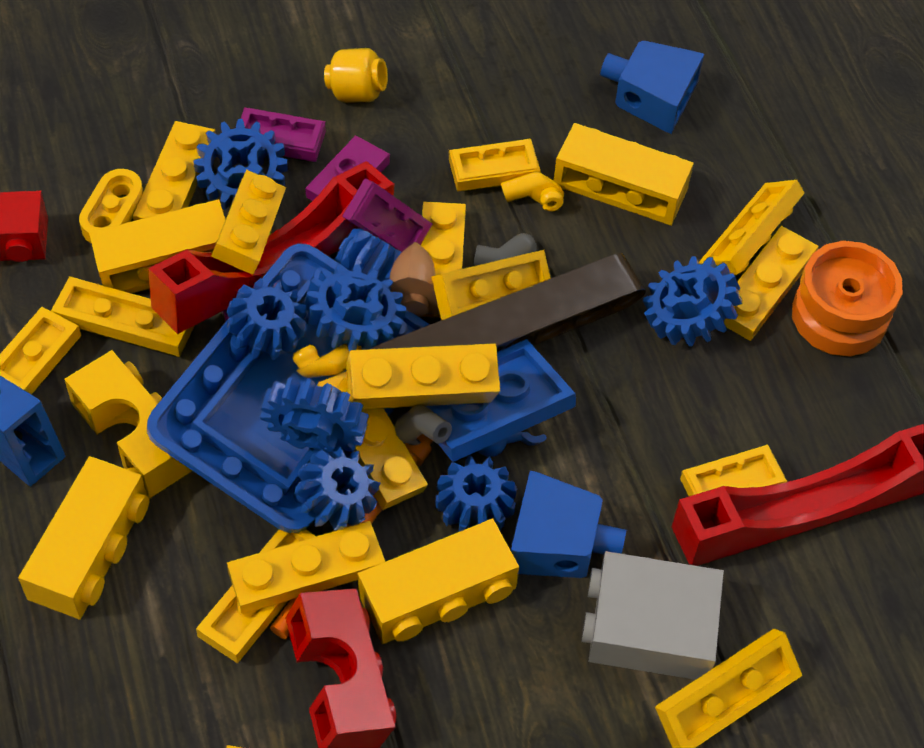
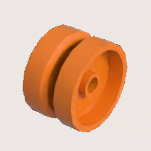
[792,241,903,357]

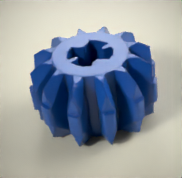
[334,229,401,282]
[226,277,307,361]
[294,445,381,531]
[435,455,517,532]

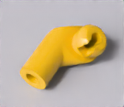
[501,172,564,212]
[292,344,362,378]

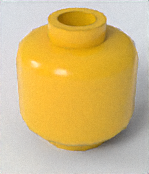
[324,48,388,103]

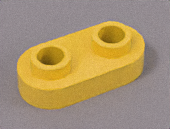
[79,169,143,243]

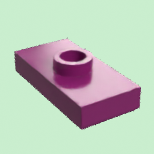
[241,107,326,162]
[305,135,390,201]
[342,179,433,252]

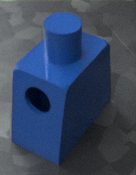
[600,41,704,134]
[0,376,66,487]
[511,471,626,578]

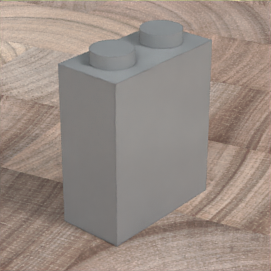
[582,551,724,680]

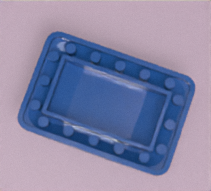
[147,244,430,533]

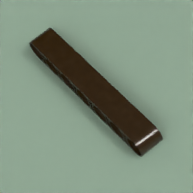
[371,253,646,352]

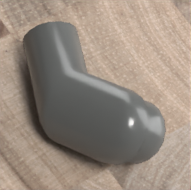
[474,233,537,266]
[395,405,452,446]

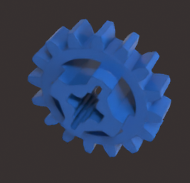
[194,119,288,210]
[643,256,742,346]
[304,264,406,352]
[260,378,369,453]

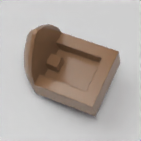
[389,242,440,317]

